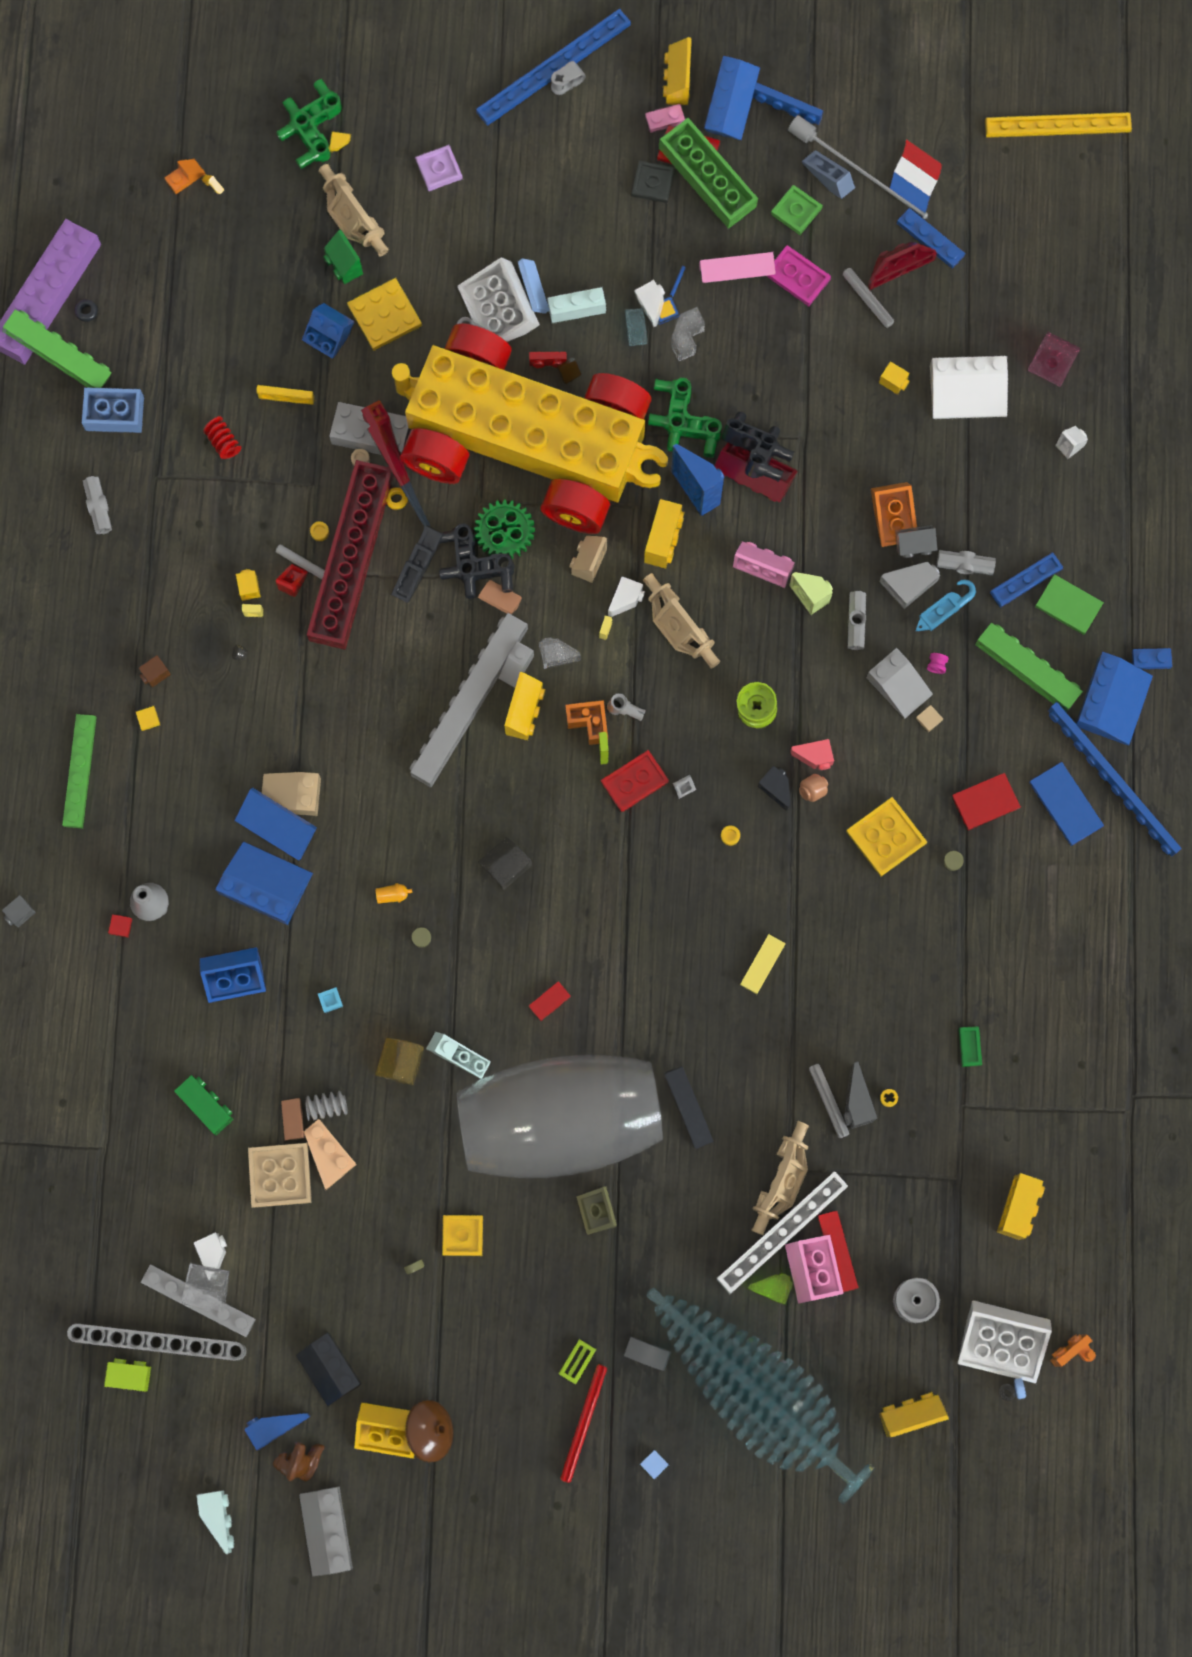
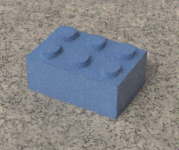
[82,388,144,433]

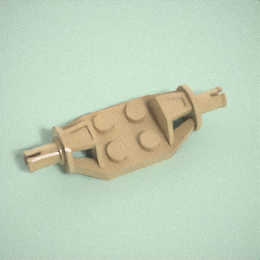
[319,164,389,256]
[643,573,720,669]
[752,1121,809,1235]

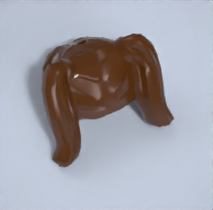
[273,1442,325,1482]

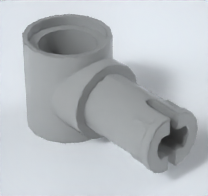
[607,694,646,721]

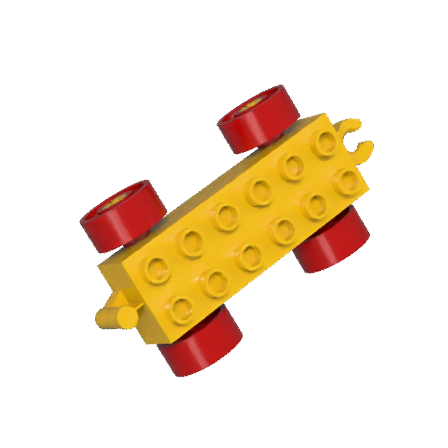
[392,323,668,534]

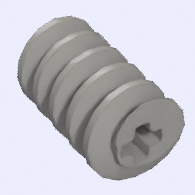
[305,1090,348,1121]

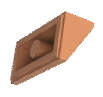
[478,580,522,614]
[281,1098,305,1140]

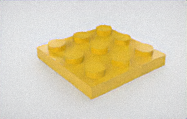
[347,278,422,351]
[846,797,927,877]

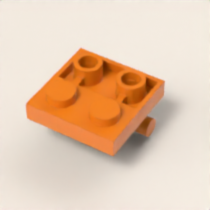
[1050,1334,1096,1367]

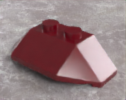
[868,242,937,290]

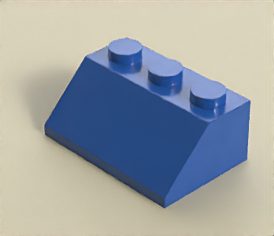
[200,947,266,1003]

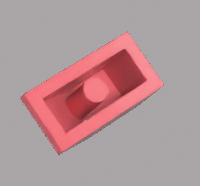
[790,739,834,770]

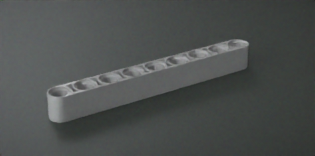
[67,1324,246,1360]

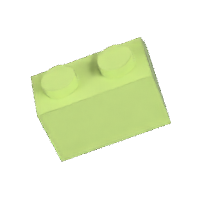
[789,572,833,615]

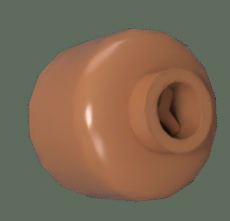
[799,774,828,802]

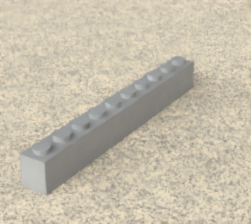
[410,613,528,787]

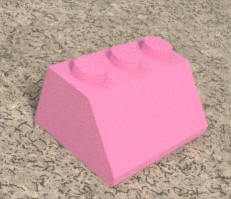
[733,542,795,588]
[785,1235,844,1304]

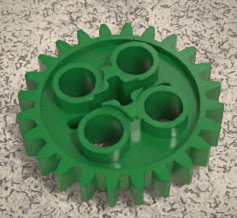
[474,500,535,559]

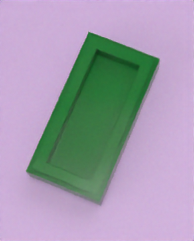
[959,1026,982,1067]

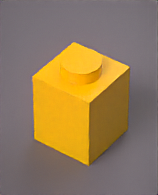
[879,362,910,394]
[236,569,261,601]

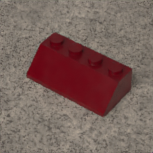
[715,443,798,503]

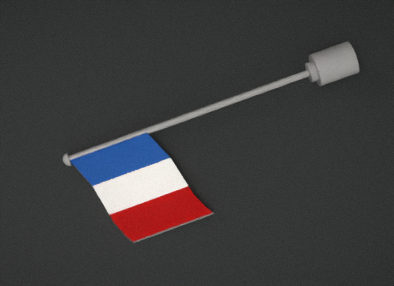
[788,115,941,219]

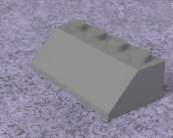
[299,1487,353,1576]

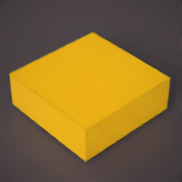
[136,706,160,731]

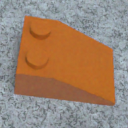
[871,482,917,547]

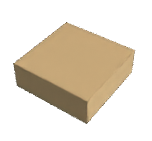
[916,705,943,732]

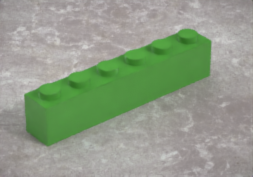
[2,309,111,388]
[975,623,1083,713]

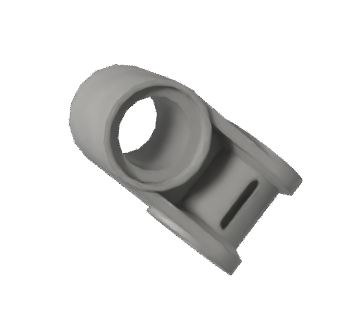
[551,61,586,95]

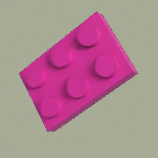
[766,245,831,306]

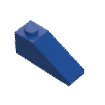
[244,1413,311,1450]

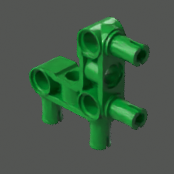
[276,79,341,169]
[648,378,722,458]

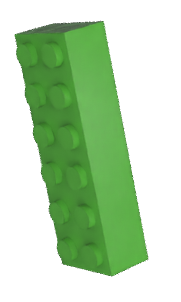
[659,118,758,229]

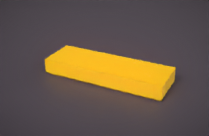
[257,385,315,405]

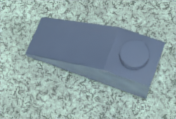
[802,150,855,199]

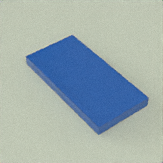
[1029,762,1104,846]
[235,788,317,860]

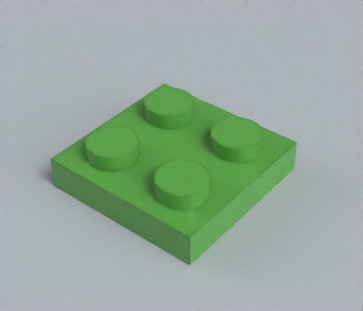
[771,185,823,235]

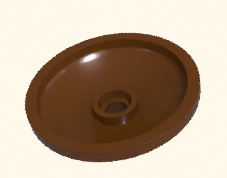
[405,1400,453,1462]

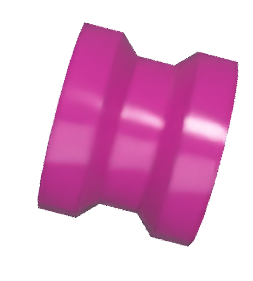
[927,653,949,674]

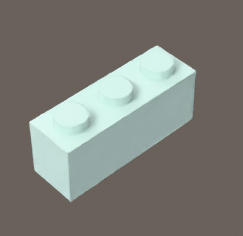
[548,287,606,323]

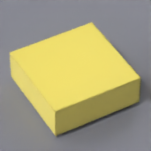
[242,604,263,617]
[599,615,612,640]

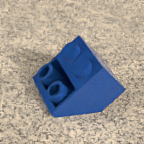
[302,303,354,359]

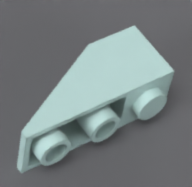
[426,1032,490,1079]
[197,1490,234,1554]

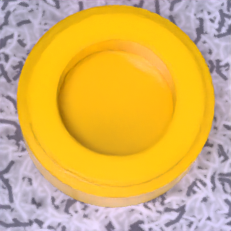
[310,521,329,541]
[721,826,740,846]

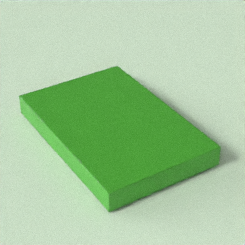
[1035,574,1104,635]

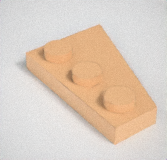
[304,1119,357,1190]

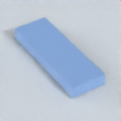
[518,259,549,313]

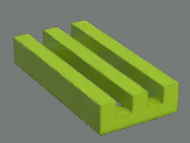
[559,1339,596,1384]

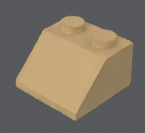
[570,536,607,583]

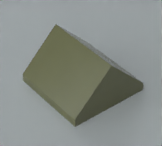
[577,1187,617,1235]

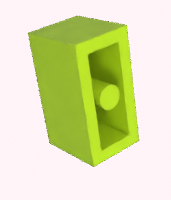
[104,1359,151,1391]

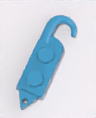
[916,580,976,631]

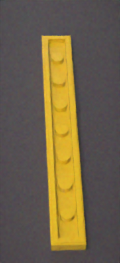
[985,113,1132,137]

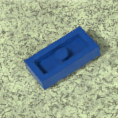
[1132,648,1172,669]

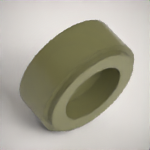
[944,851,964,871]
[412,927,431,948]
[404,1259,424,1274]

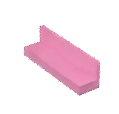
[699,252,775,283]

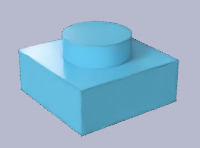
[318,988,343,1013]

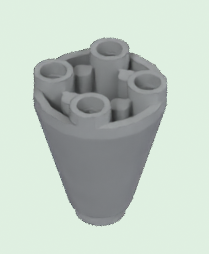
[130,883,169,921]

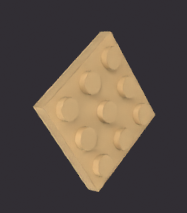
[248,1143,312,1208]

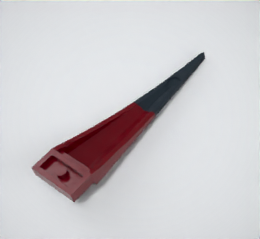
[361,400,431,528]

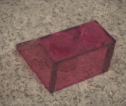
[1028,332,1081,387]

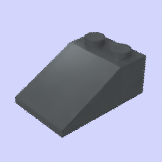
[843,1062,877,1129]

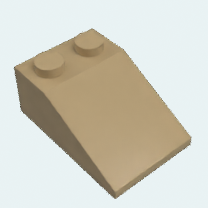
[262,772,321,816]

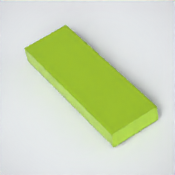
[599,732,608,764]

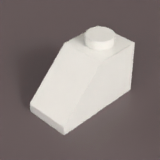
[635,280,665,327]
[1056,426,1088,459]
[608,577,645,617]
[194,1233,227,1280]

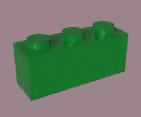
[174,1075,234,1135]

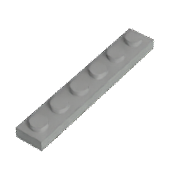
[141,1265,256,1337]

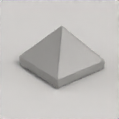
[673,775,696,799]

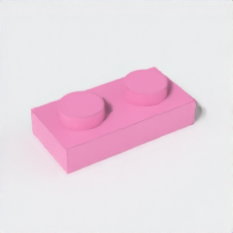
[645,104,685,133]

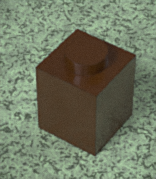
[139,655,171,688]

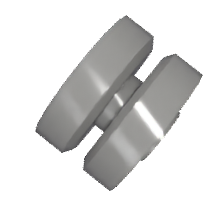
[893,1278,940,1323]

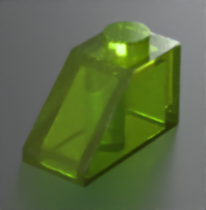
[747,1273,794,1305]

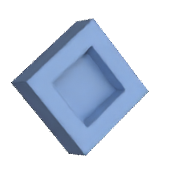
[640,1450,668,1479]

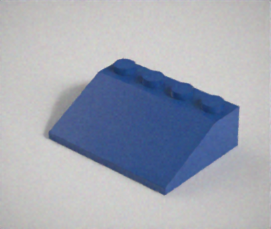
[671,444,724,516]
[1076,652,1153,746]
[215,842,313,925]

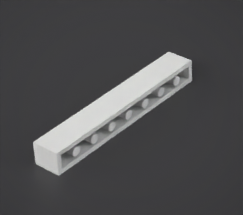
[716,1171,848,1294]

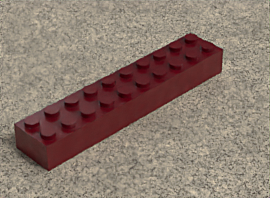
[307,460,394,650]

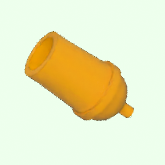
[376,883,412,904]

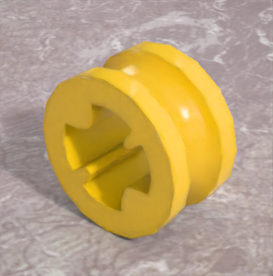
[880,1089,898,1107]

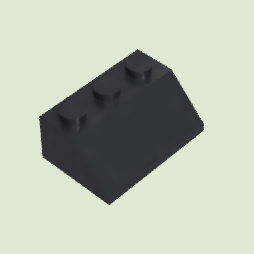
[296,1333,362,1406]

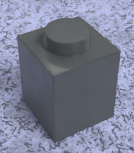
[2,895,36,927]

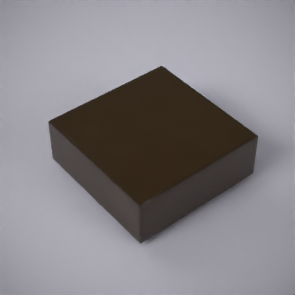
[557,358,582,384]

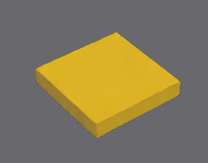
[442,1215,483,1256]

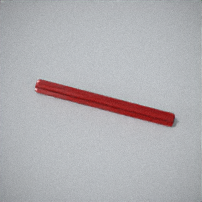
[560,1365,607,1483]

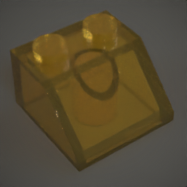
[375,1038,424,1086]

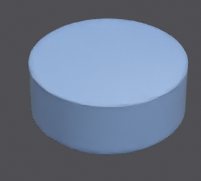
[1014,1378,1026,1399]

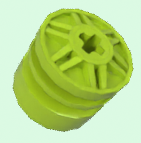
[737,682,777,728]

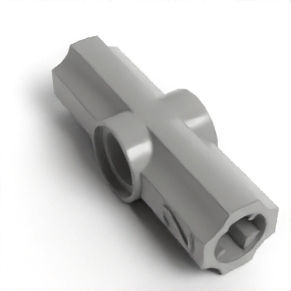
[83,476,112,534]
[937,550,996,575]
[848,591,866,650]

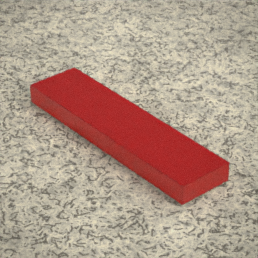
[818,1211,858,1292]

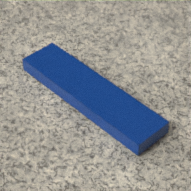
[990,552,1063,608]

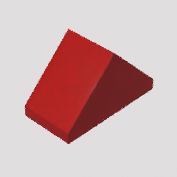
[276,564,308,597]

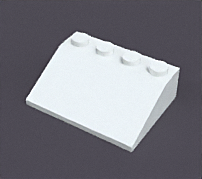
[458,258,540,342]
[930,356,1008,419]
[958,1300,1052,1383]

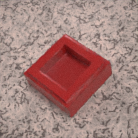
[108,914,132,938]

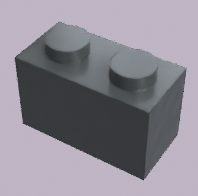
[895,525,937,558]

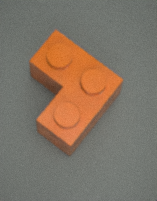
[566,700,608,745]

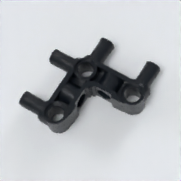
[722,411,795,482]
[439,523,515,599]

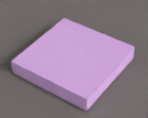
[415,145,463,191]

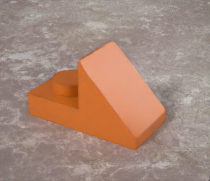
[165,159,205,194]

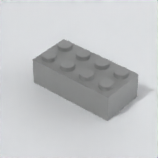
[330,402,411,455]

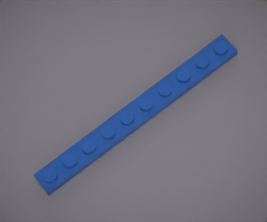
[476,9,631,126]
[1048,702,1182,857]

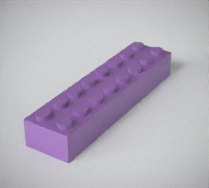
[0,219,101,365]

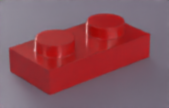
[529,352,567,368]

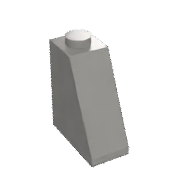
[879,562,940,609]

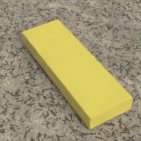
[740,934,785,994]

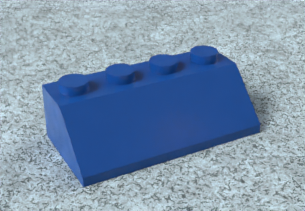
[705,56,760,140]

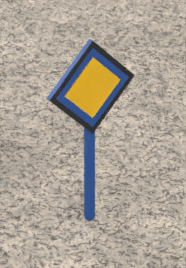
[658,266,685,325]

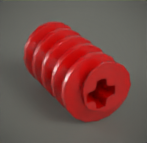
[204,416,241,459]

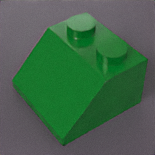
[323,230,363,285]

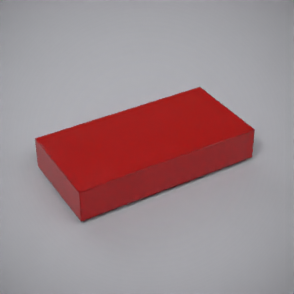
[529,981,571,1021]

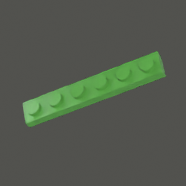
[63,714,97,828]

